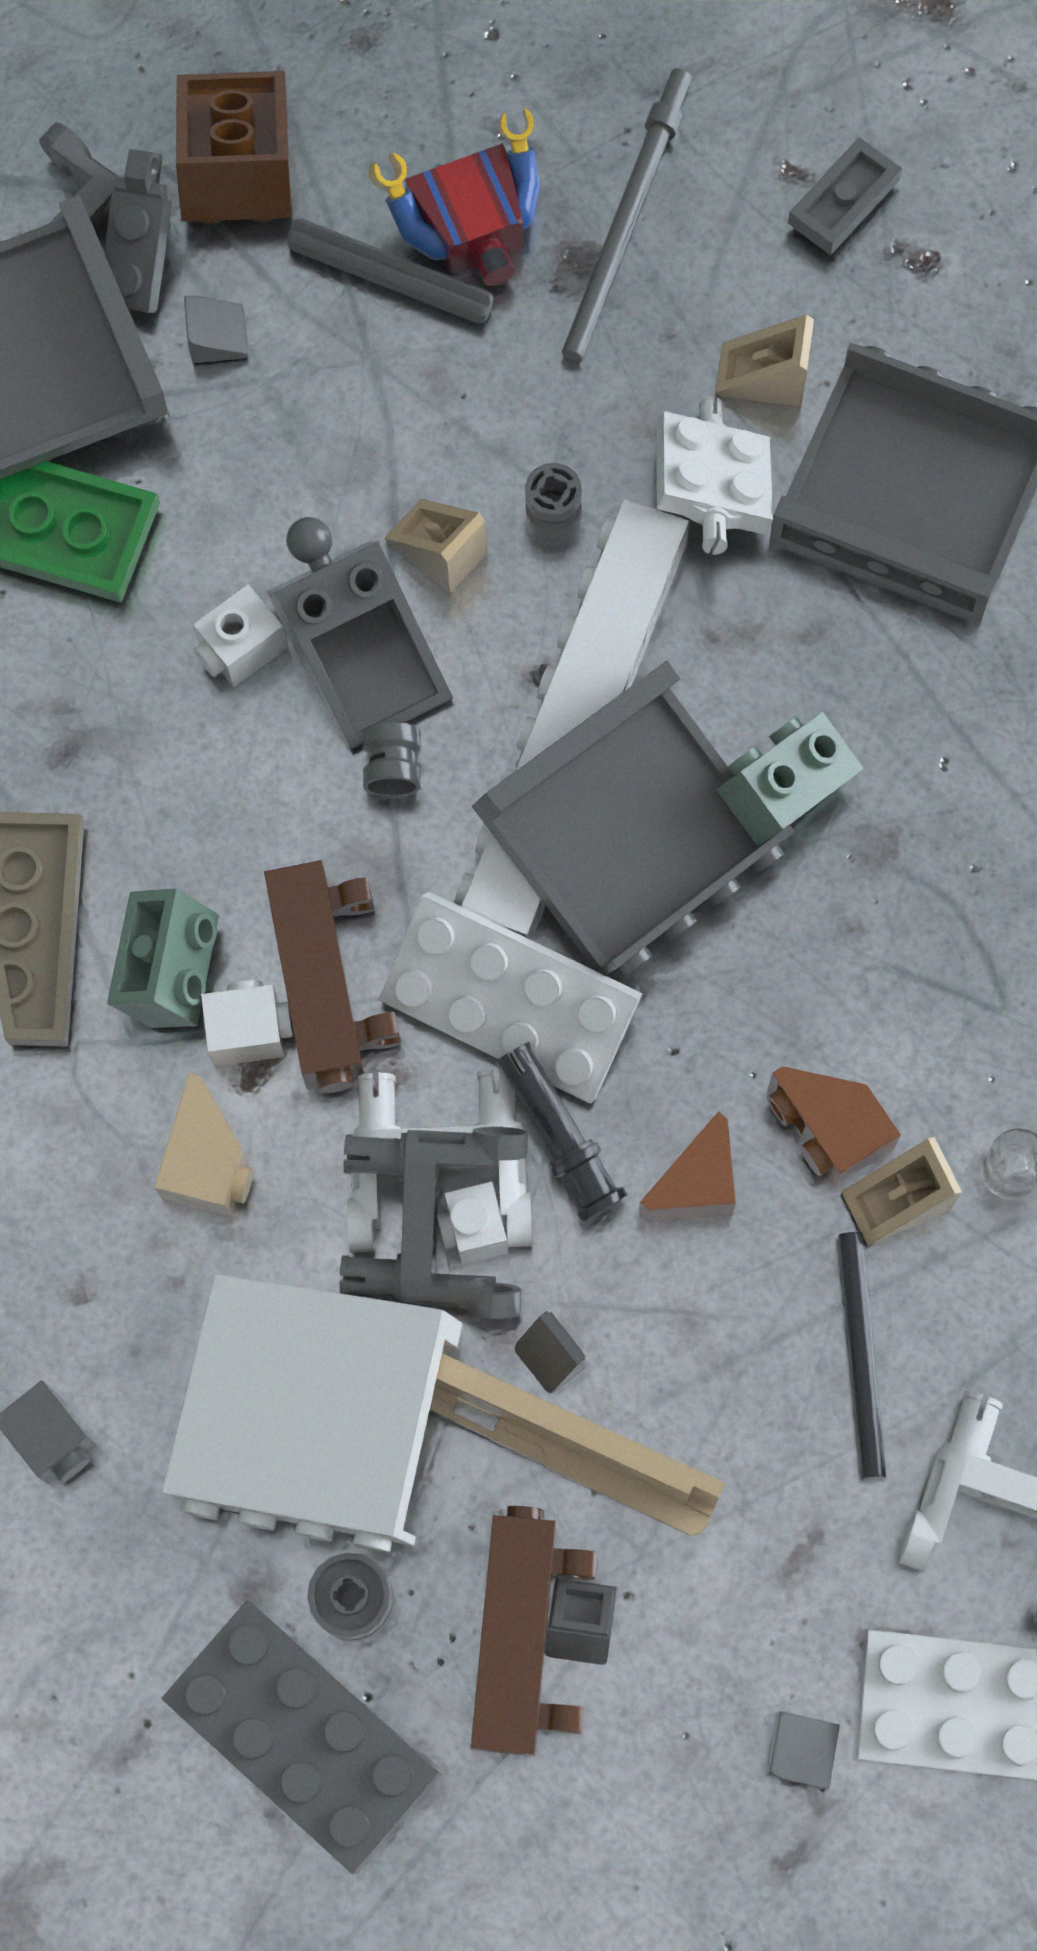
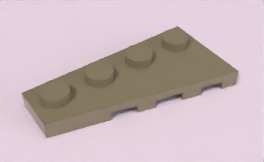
[0,812,84,1046]

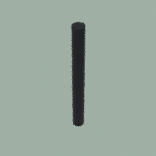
[838,1232,887,1480]

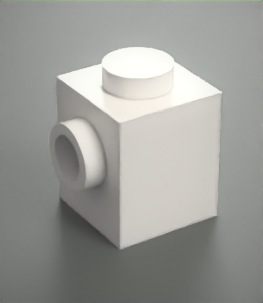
[193,584,288,688]
[201,980,294,1067]

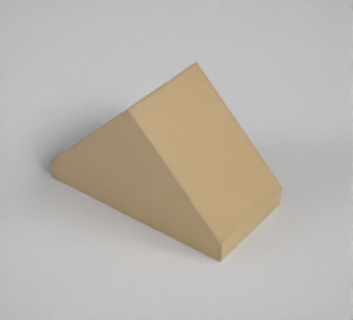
[715,314,814,407]
[384,499,488,594]
[841,1137,962,1246]

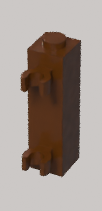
[264,860,401,1093]
[470,1506,598,1756]

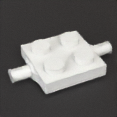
[656,397,773,555]

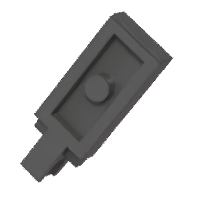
[104,149,172,313]

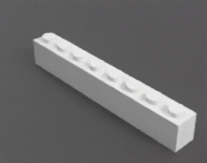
[454,499,689,940]

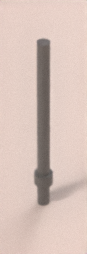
[561,68,692,362]

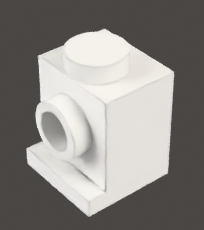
[437,1181,509,1268]

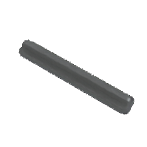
[287,218,493,324]

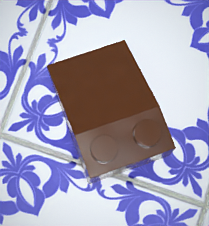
[176,71,292,224]

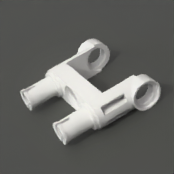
[347,1068,532,1253]
[899,1391,1037,1572]

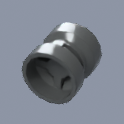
[525,463,582,539]
[363,722,421,797]

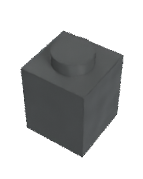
[0,1380,97,1484]

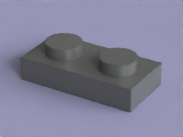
[788,137,902,255]

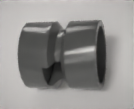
[307,1553,395,1643]

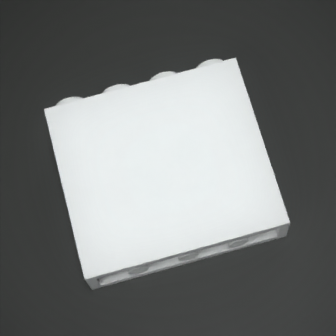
[162,1274,463,1553]

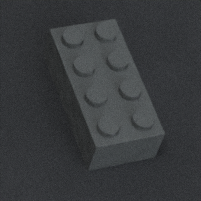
[161,1600,442,1875]

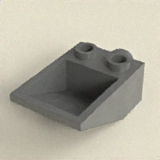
[266,517,453,749]

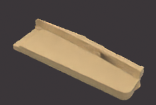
[429,1353,725,1536]

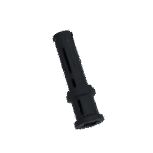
[495,1041,628,1222]

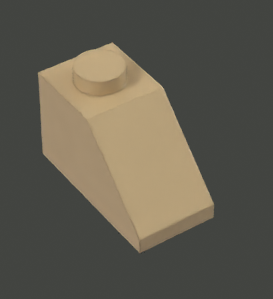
[154,1073,253,1218]

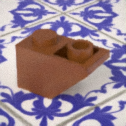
[767,1066,901,1186]

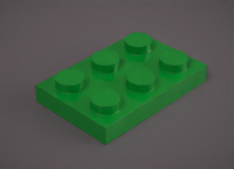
[0,461,160,603]

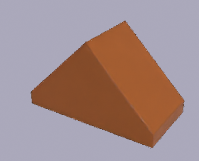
[639,1111,736,1222]

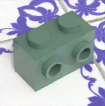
[716,712,864,846]
[107,888,219,1028]

